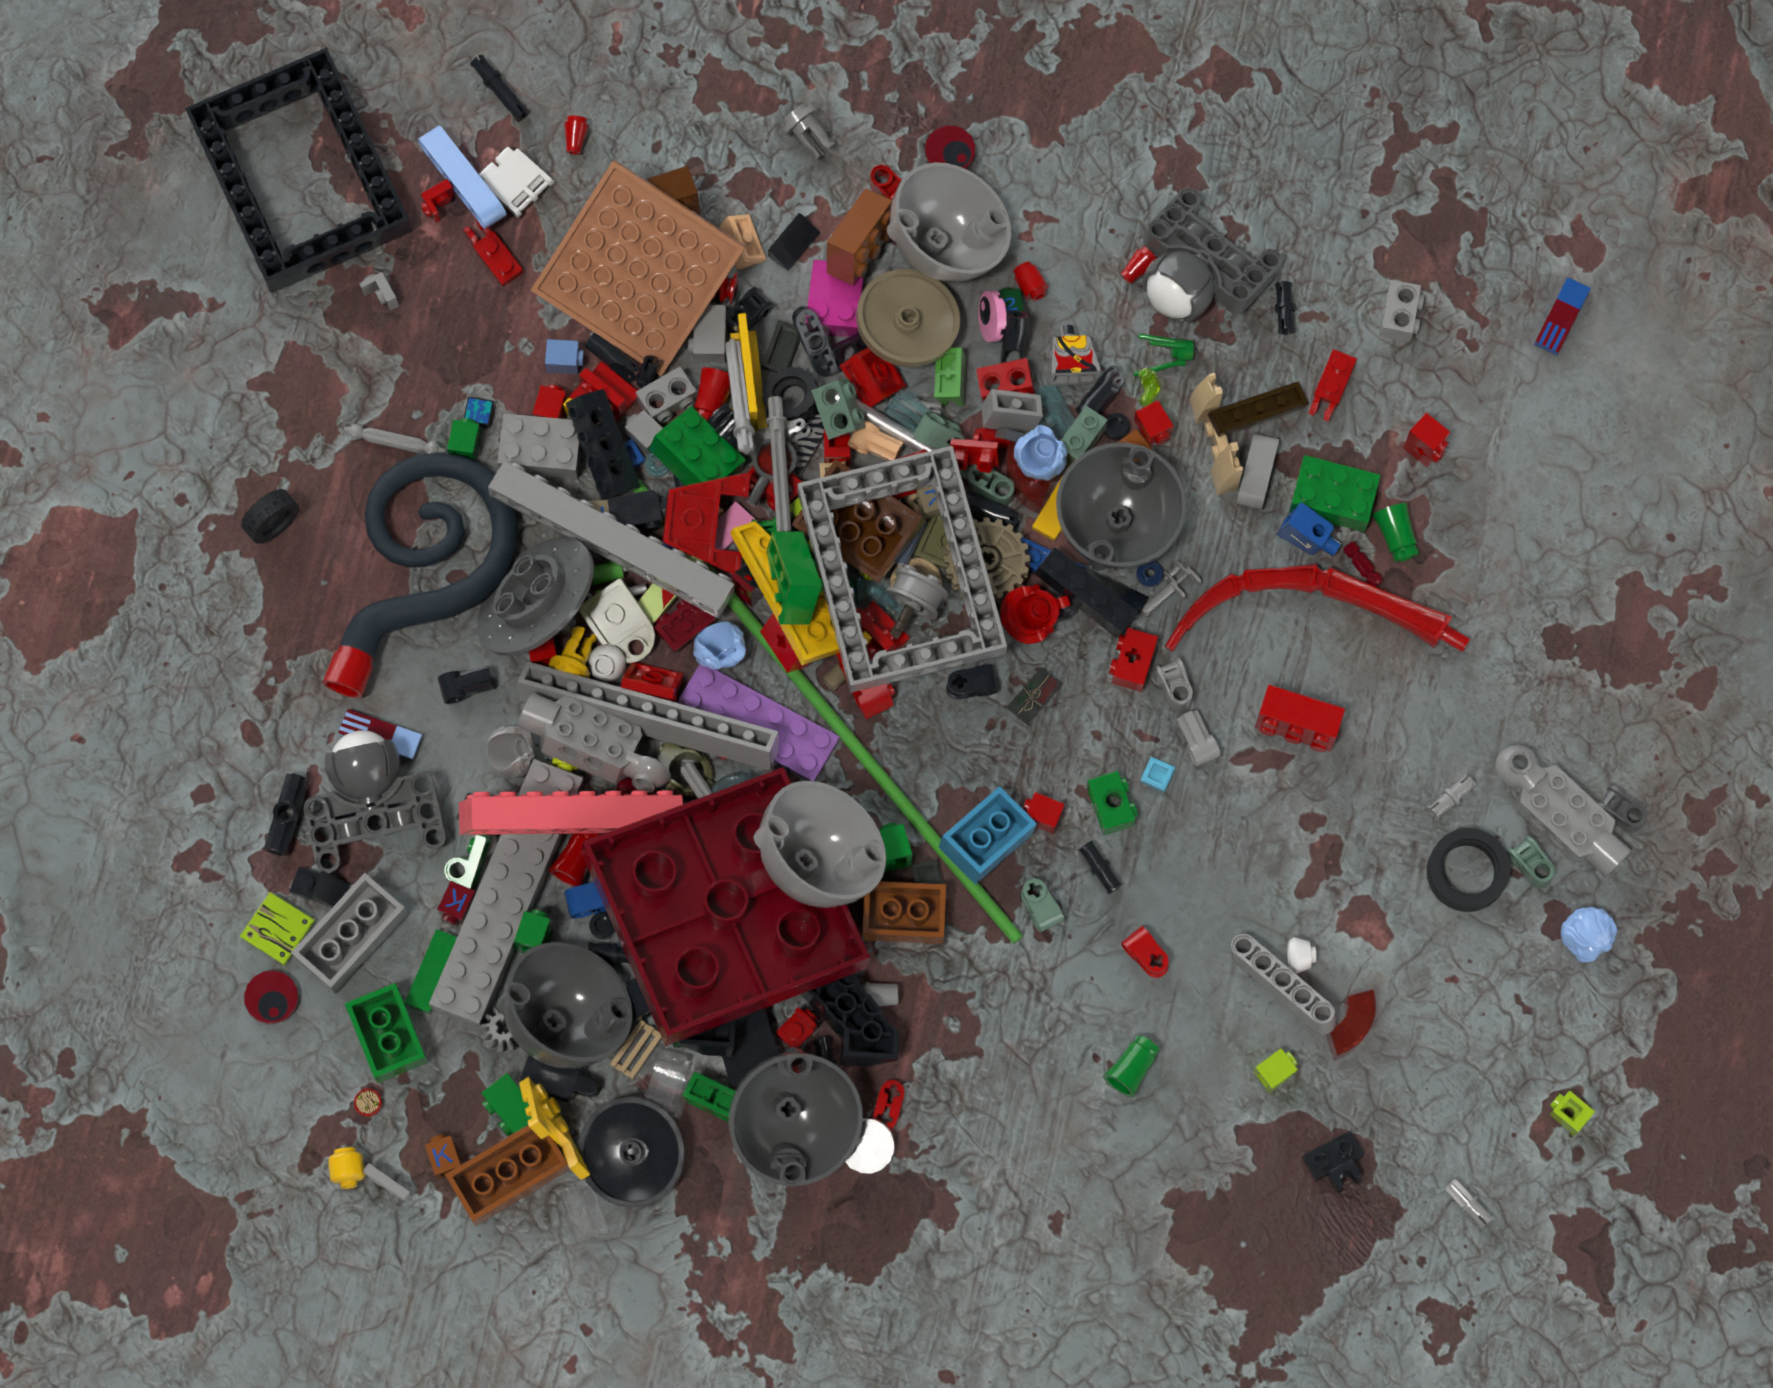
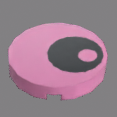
[978,290,1007,342]

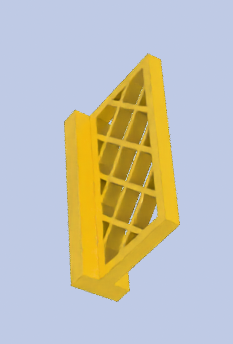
[730,313,767,431]

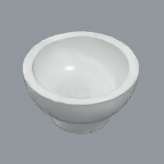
[588,644,626,682]

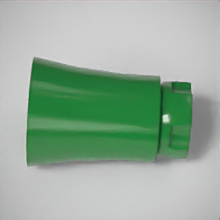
[1372,503,1419,563]
[1103,1035,1160,1098]

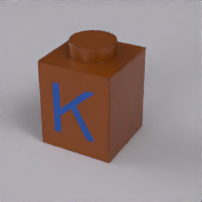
[425,1134,462,1179]

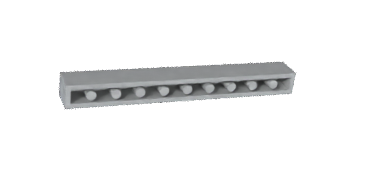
[488,461,734,619]
[517,661,779,771]

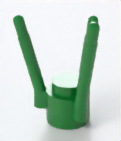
[1133,334,1193,377]

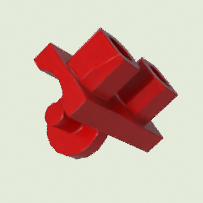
[950,432,1000,473]

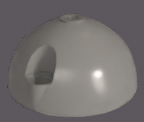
[887,163,1011,282]
[754,781,886,908]

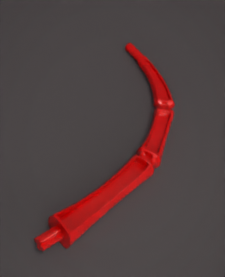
[1164,564,1470,653]

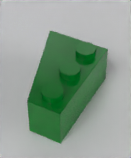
[767,531,823,625]

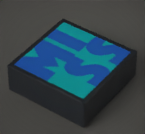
[464,397,494,428]

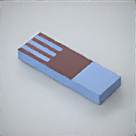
[338,709,423,761]

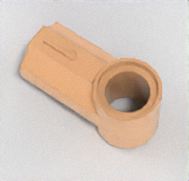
[848,421,904,461]

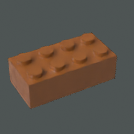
[445,1125,570,1226]

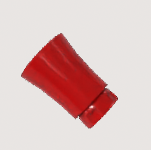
[694,367,731,425]
[548,834,600,887]

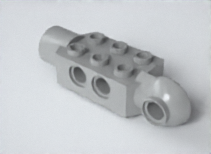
[517,692,671,793]

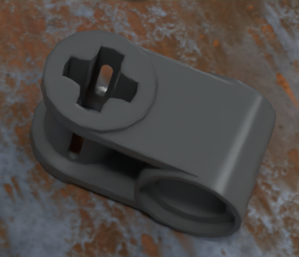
[1596,785,1647,833]

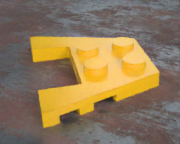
[519,1077,590,1180]

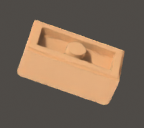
[720,214,766,269]

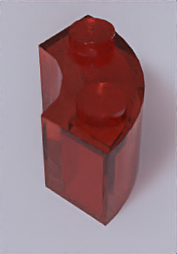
[1006,441,1050,514]
[1326,990,1376,1061]

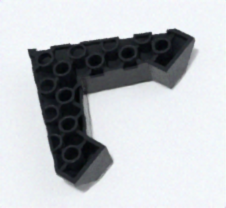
[679,973,899,1067]

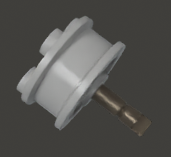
[885,564,949,639]

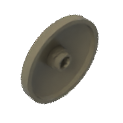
[856,269,960,367]

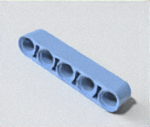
[418,125,507,229]

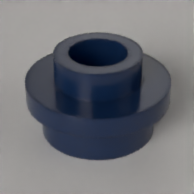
[1136,561,1163,587]

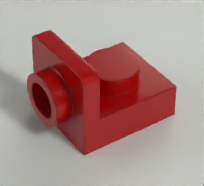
[420,179,454,223]
[775,1007,818,1048]

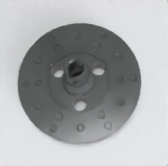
[477,537,594,656]

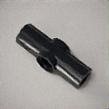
[264,773,309,856]

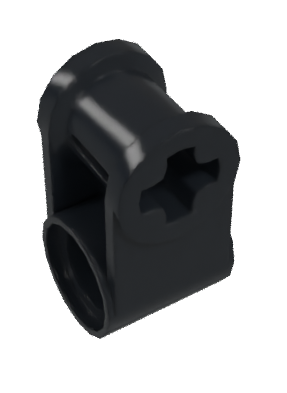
[727,287,774,333]
[946,664,999,700]

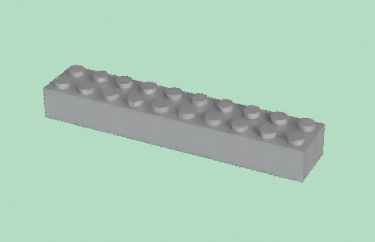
[429,759,585,1030]

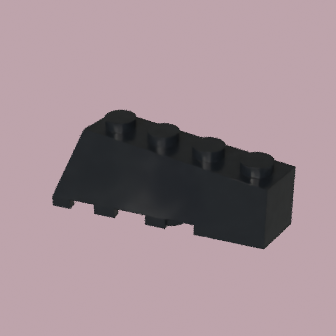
[1034,547,1148,638]

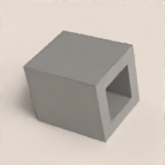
[625,410,663,456]

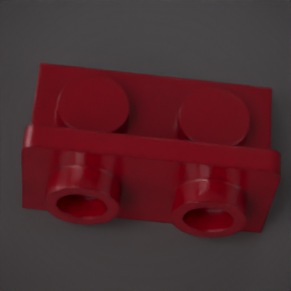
[655,600,716,653]

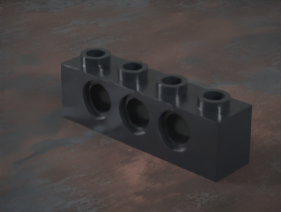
[566,389,640,500]

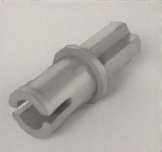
[1445,1179,1494,1229]

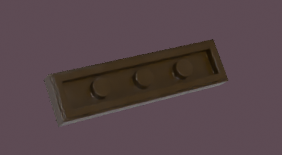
[1207,381,1309,437]

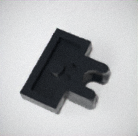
[1302,1131,1364,1194]

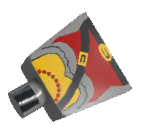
[1048,325,1101,386]

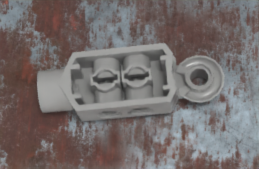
[1495,745,1632,878]

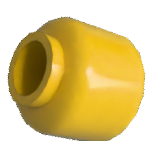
[328,1147,365,1189]

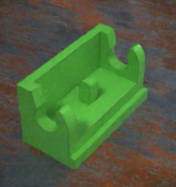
[934,347,967,406]

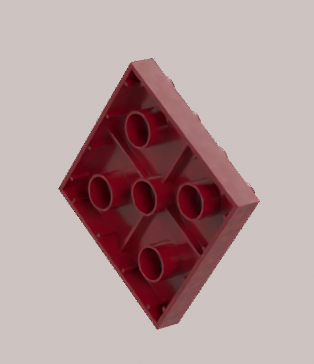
[582,767,870,1046]

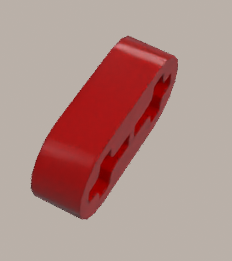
[873,1080,904,1130]

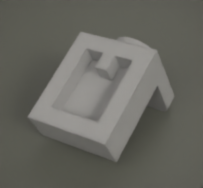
[359,272,399,311]

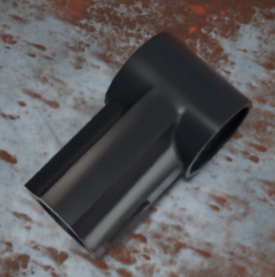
[437,666,494,704]

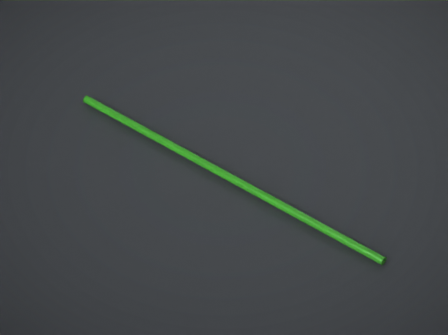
[633,479,1023,944]

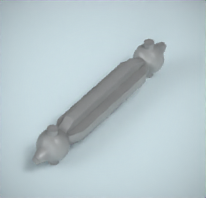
[344,423,446,454]

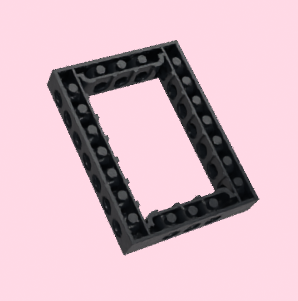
[185,47,412,293]

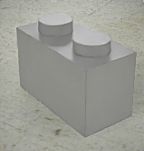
[688,305,727,363]
[981,389,1043,433]

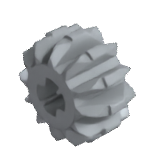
[481,1007,516,1053]

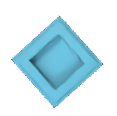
[1140,757,1175,793]

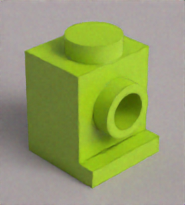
[1549,1091,1595,1136]

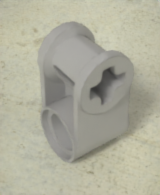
[1154,658,1193,712]

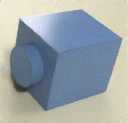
[545,339,584,374]

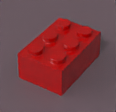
[1254,684,1345,752]

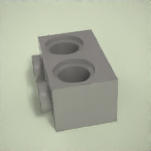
[1379,280,1424,342]
[636,366,697,424]

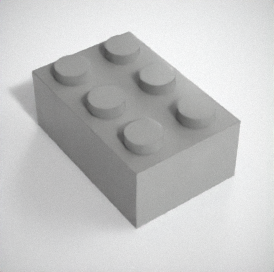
[497,414,582,480]

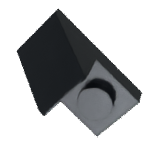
[289,867,350,908]

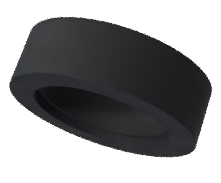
[1427,828,1510,912]

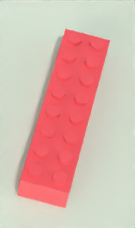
[459,790,683,835]

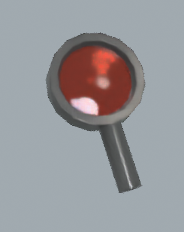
[746,438,797,507]

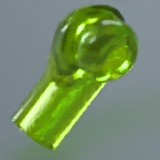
[1138,367,1160,407]

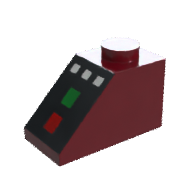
[731,565,764,608]

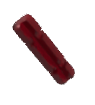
[1343,541,1383,587]

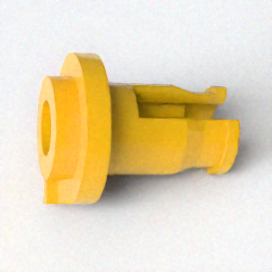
[548,626,597,678]

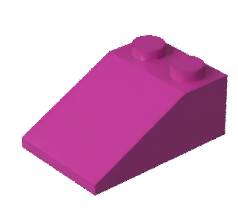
[806,260,864,337]

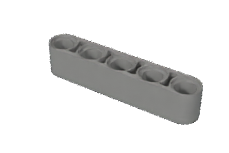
[1231,934,1336,1034]

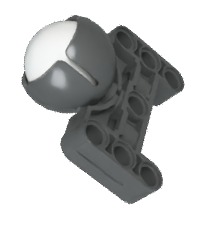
[1142,187,1282,322]
[304,730,447,873]

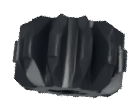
[709,404,738,447]

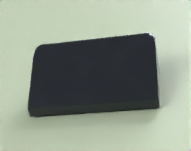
[768,213,820,271]

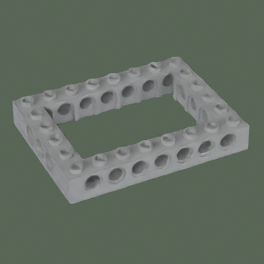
[797,446,1007,693]

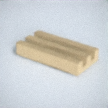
[610,1020,662,1080]

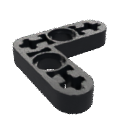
[792,306,868,377]

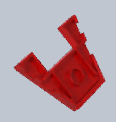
[663,473,750,574]

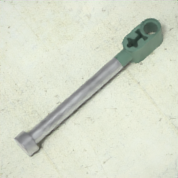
[834,393,1014,507]

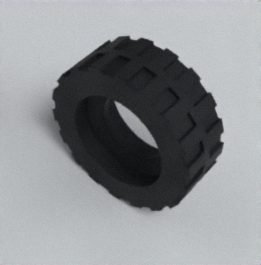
[762,367,819,426]
[241,489,300,544]

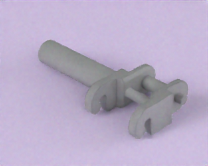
[1140,561,1202,617]

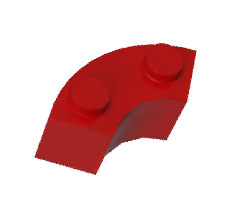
[836,645,895,719]

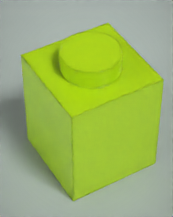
[1253,1048,1298,1093]

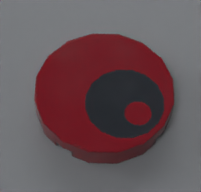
[925,125,975,170]
[244,970,299,1025]

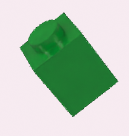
[447,418,481,460]

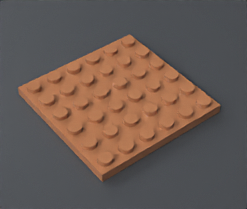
[531,159,746,376]

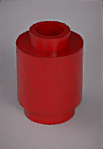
[1013,261,1048,301]

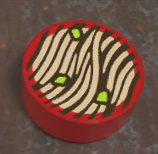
[354,1089,382,1117]

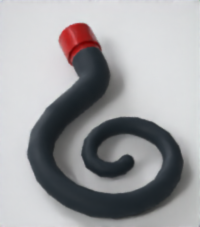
[322,452,519,699]

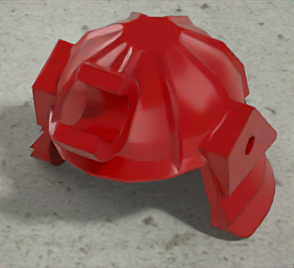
[1000,584,1070,644]

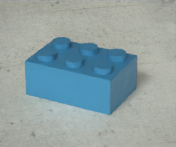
[939,786,1037,885]

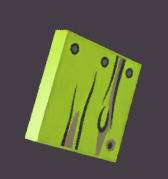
[239,892,315,966]

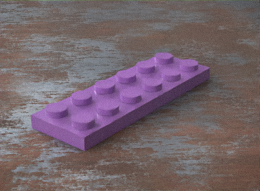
[677,664,840,781]

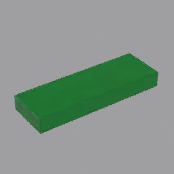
[405,929,457,1014]

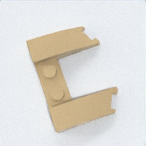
[1190,373,1243,495]

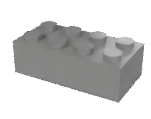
[291,873,408,994]

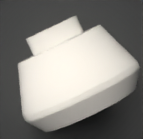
[1287,937,1316,974]

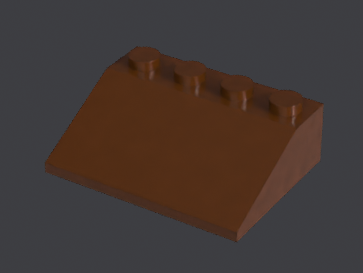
[791,459,926,583]

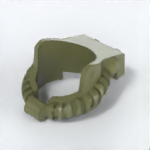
[654,742,715,799]

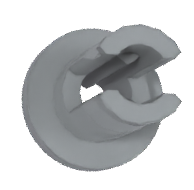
[782,103,836,160]

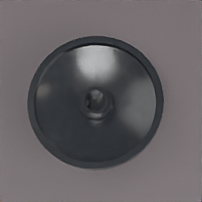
[578,1096,687,1207]

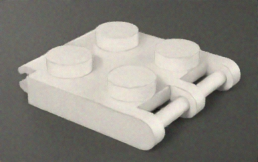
[479,147,554,218]

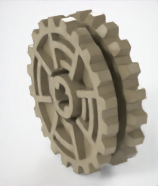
[944,518,1030,605]

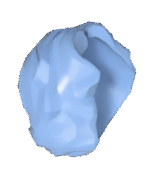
[1014,425,1067,481]
[693,621,746,670]
[1561,907,1617,962]

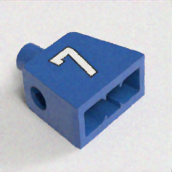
[1276,502,1341,556]

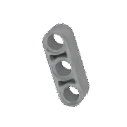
[1236,433,1279,510]

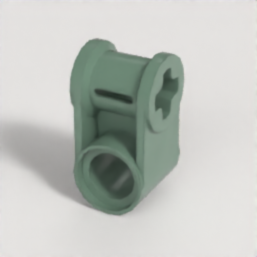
[913,411,965,449]
[1506,835,1555,889]
[1020,878,1064,933]

